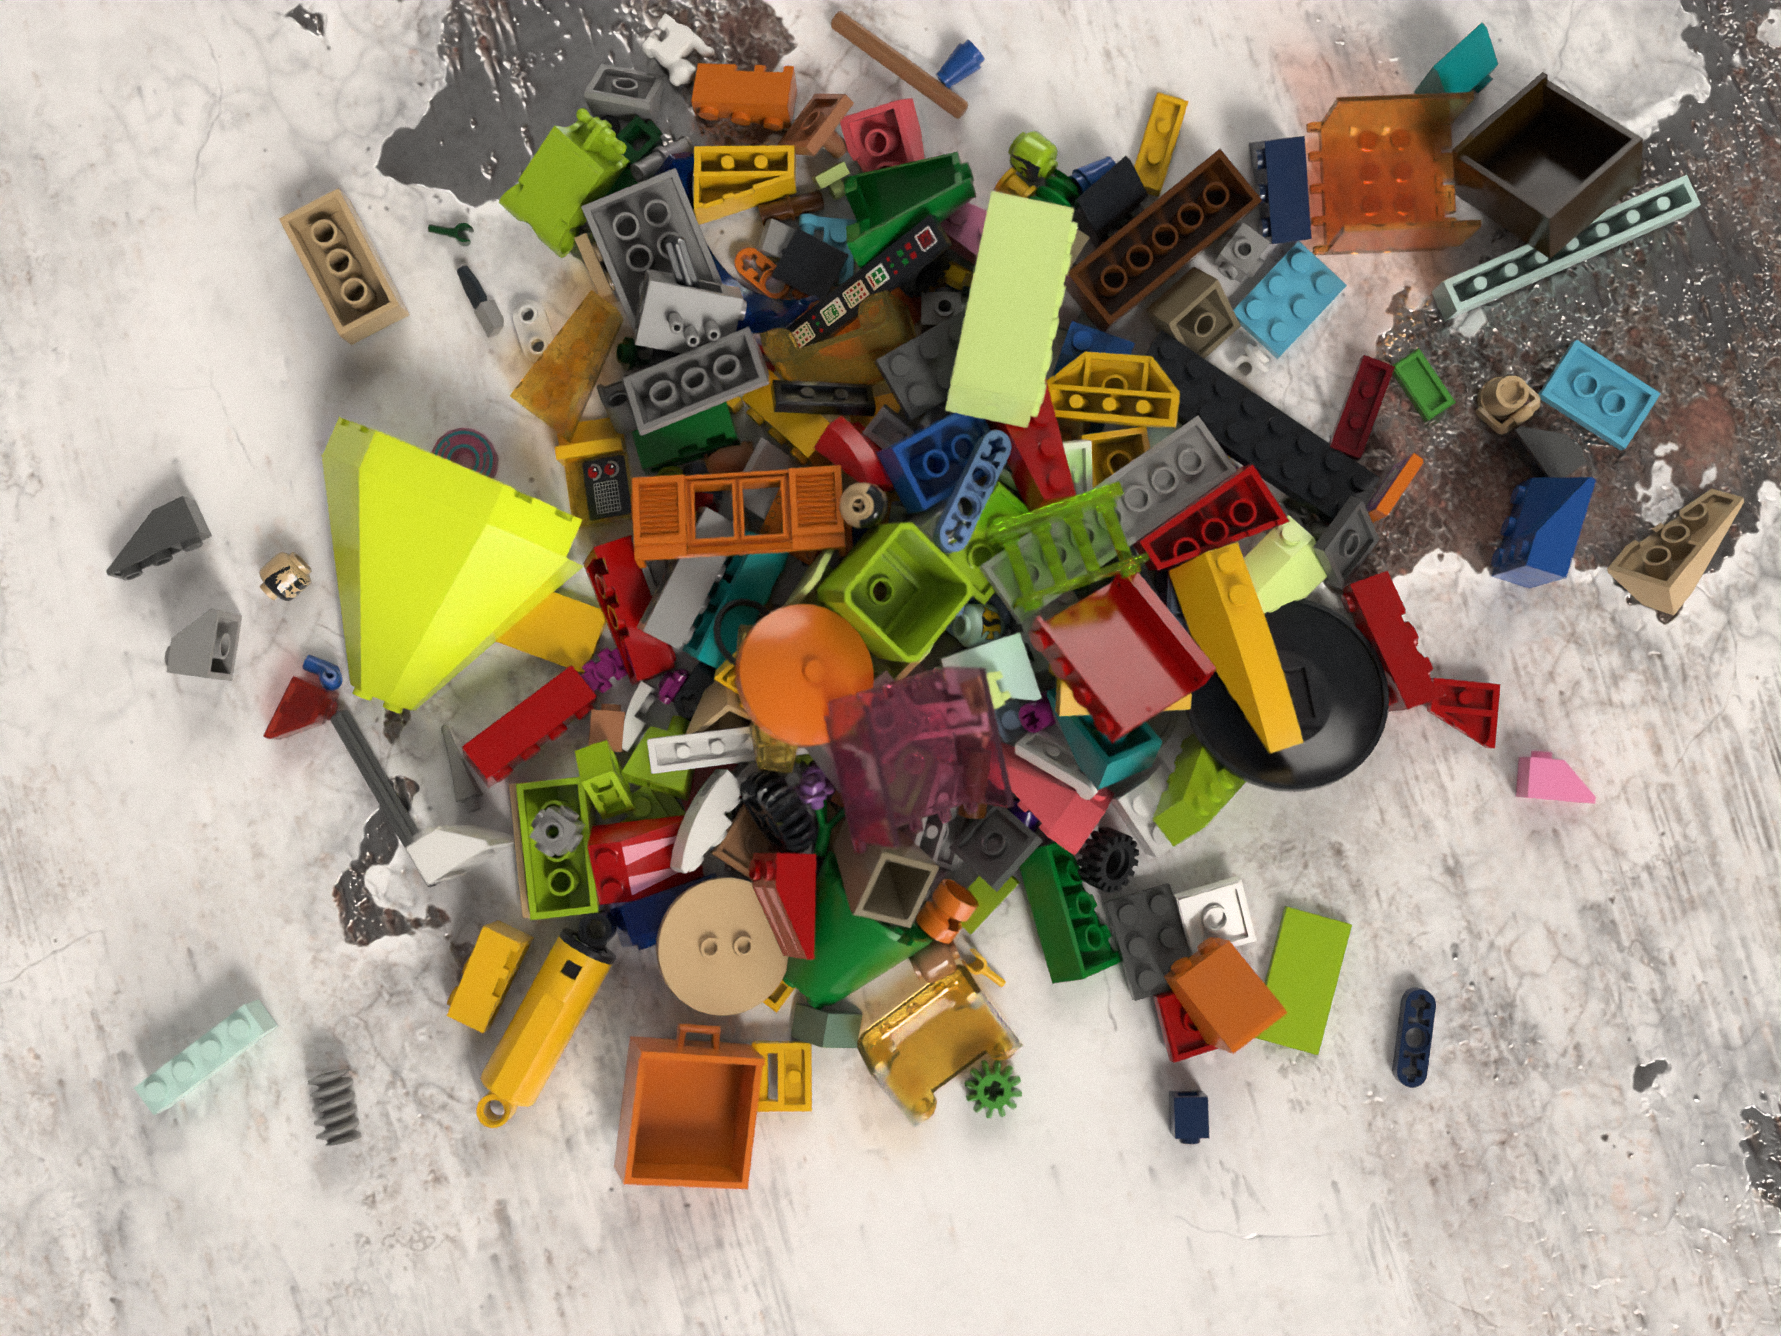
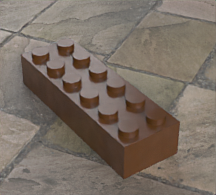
[1063,149,1262,332]

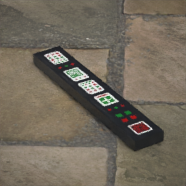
[779,215,953,362]

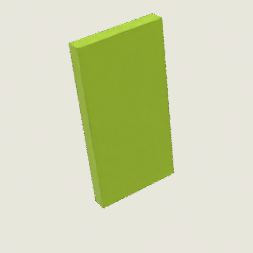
[1255,906,1352,1055]

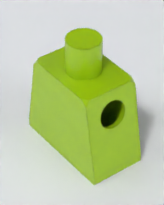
[623,715,695,801]

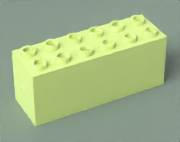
[945,191,1078,428]

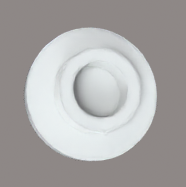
[1234,344,1271,380]

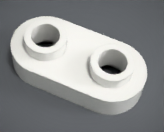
[512,300,558,366]

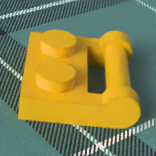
[751,1040,812,1112]

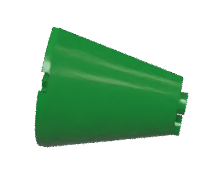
[844,151,977,269]
[782,850,934,1010]

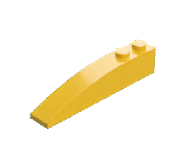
[1168,542,1303,754]

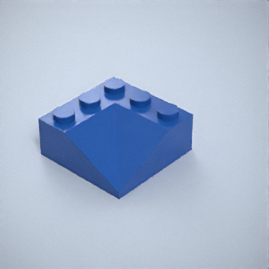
[1491,477,1596,589]

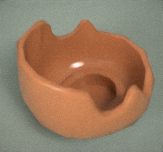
[704,441,754,474]

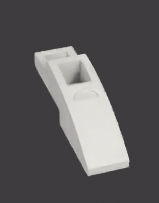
[670,759,768,873]

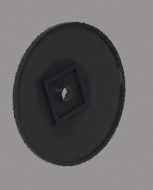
[1186,599,1389,792]

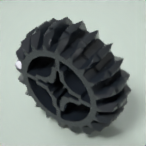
[740,768,817,853]

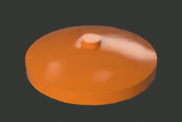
[735,604,874,747]

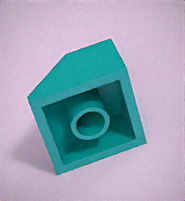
[1414,22,1499,120]

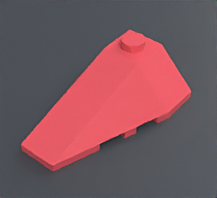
[840,98,925,173]
[988,739,1115,856]

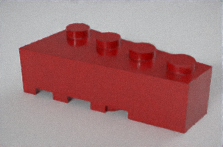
[985,377,1077,515]
[1132,464,1290,570]
[583,535,676,686]
[1341,571,1446,712]
[461,665,597,788]

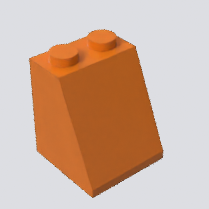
[1163,937,1287,1054]

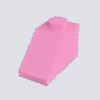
[1516,751,1596,804]

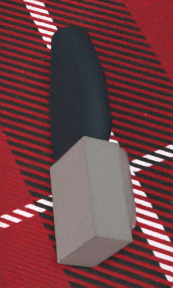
[457,266,504,338]

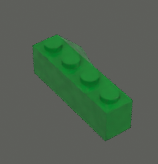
[1019,842,1121,984]

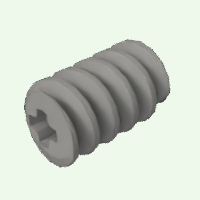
[308,1069,362,1146]

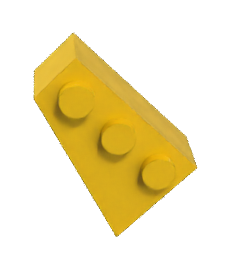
[694,145,797,225]
[741,370,833,467]
[446,920,534,1033]

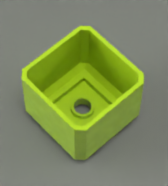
[818,523,973,662]

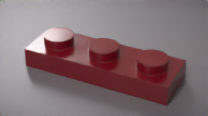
[1329,355,1395,461]

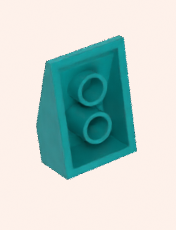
[1047,687,1163,790]

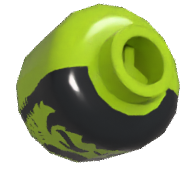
[1008,131,1058,182]

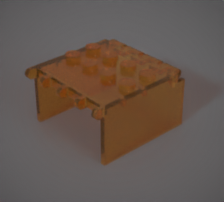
[1306,92,1481,255]

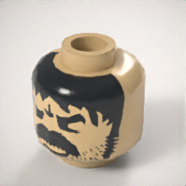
[839,483,888,528]
[259,552,312,601]

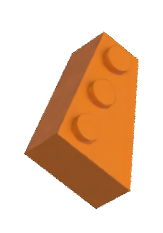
[691,63,797,131]

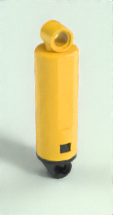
[476,910,617,1128]

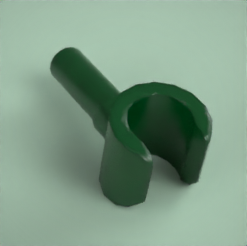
[428,223,474,247]

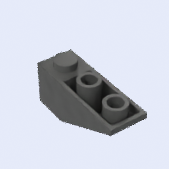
[106,496,212,581]

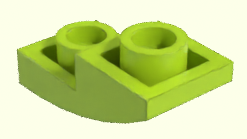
[961,875,1020,935]

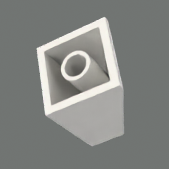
[1111,761,1173,858]

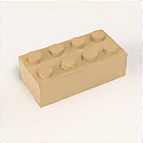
[279,188,410,345]

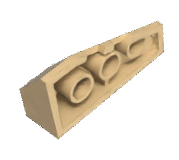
[1607,489,1744,615]

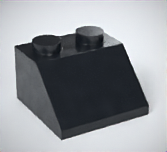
[1072,156,1148,249]

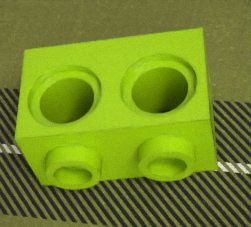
[575,740,635,820]

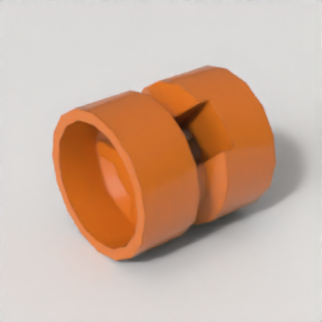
[916,879,979,944]

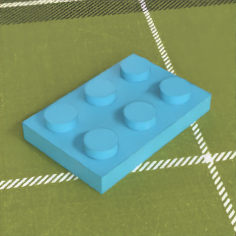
[1233,241,1347,359]
[1539,339,1661,451]

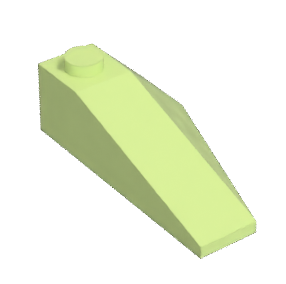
[1244,515,1327,613]

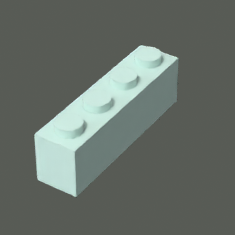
[134,999,278,1115]

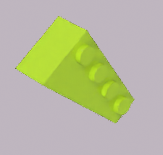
[1152,733,1246,847]

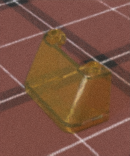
[759,290,916,386]
[857,964,1023,1127]

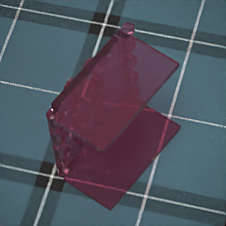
[824,666,1014,854]

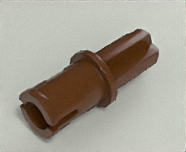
[758,191,825,226]

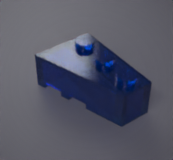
[609,873,717,951]

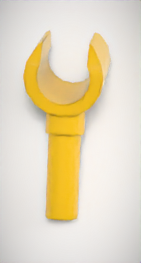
[961,949,1006,987]

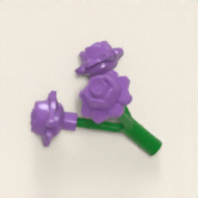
[794,762,880,857]

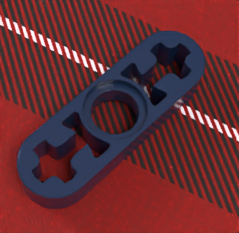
[1392,987,1436,1088]

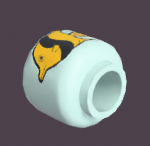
[952,604,1005,648]

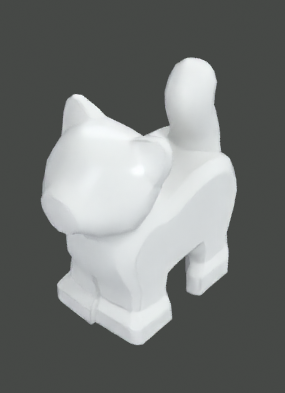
[642,14,715,86]

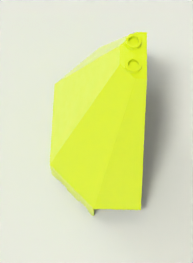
[321,417,584,714]

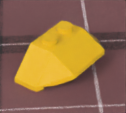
[1046,351,1180,427]

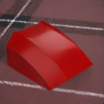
[814,416,896,493]

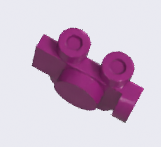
[581,647,627,693]
[658,667,691,705]

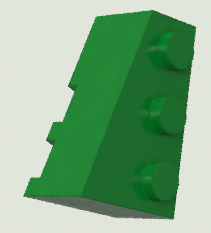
[631,401,741,475]

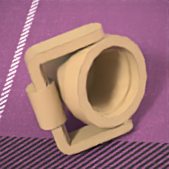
[1475,376,1541,435]

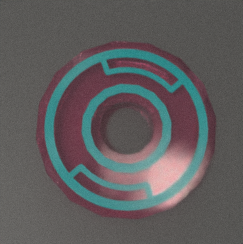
[431,428,499,479]

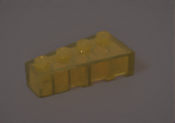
[510,290,624,443]

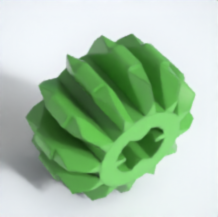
[965,1059,1022,1118]

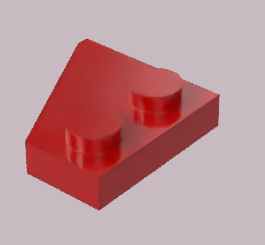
[1427,677,1501,749]

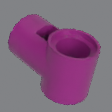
[1018,688,1056,733]

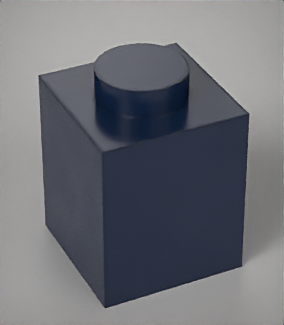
[1169,1091,1209,1144]

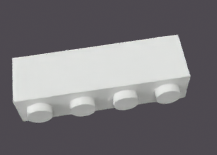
[405,823,515,885]

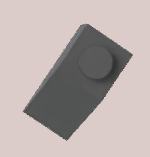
[1504,426,1587,478]

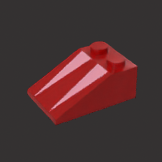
[587,815,704,905]
[749,853,816,960]

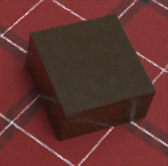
[1452,72,1643,259]

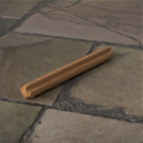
[831,11,968,119]

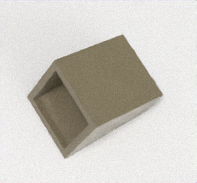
[833,815,939,928]

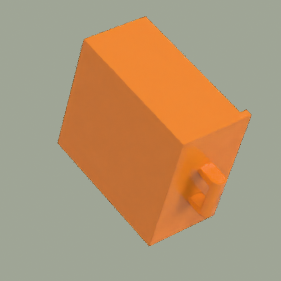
[614,1024,765,1189]

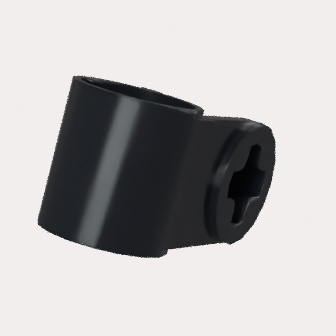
[674,661,717,721]

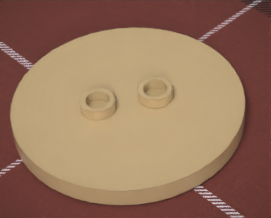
[656,877,789,1016]

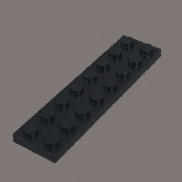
[1144,330,1380,524]

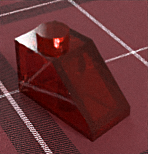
[263,676,340,740]

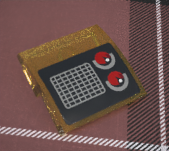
[564,451,632,529]

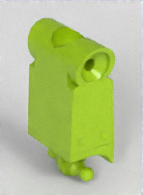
[499,108,630,258]

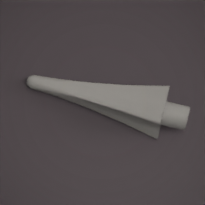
[441,725,484,813]

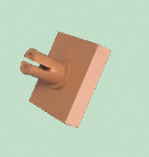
[777,93,854,159]

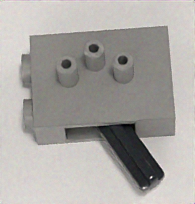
[633,237,747,354]

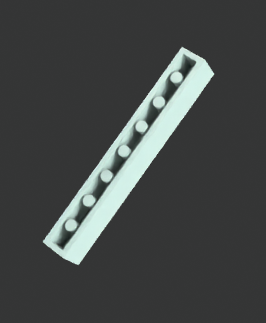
[1431,175,1701,321]

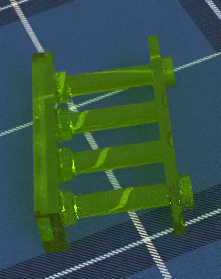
[985,481,1149,612]

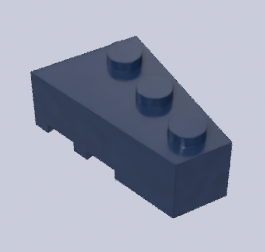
[1249,136,1312,244]

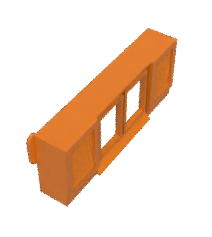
[631,465,853,569]

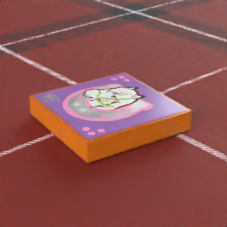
[1366,453,1424,523]

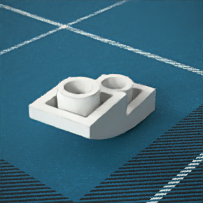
[622,681,657,753]

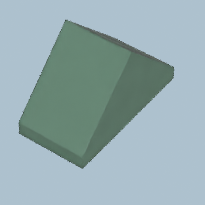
[791,1003,863,1048]

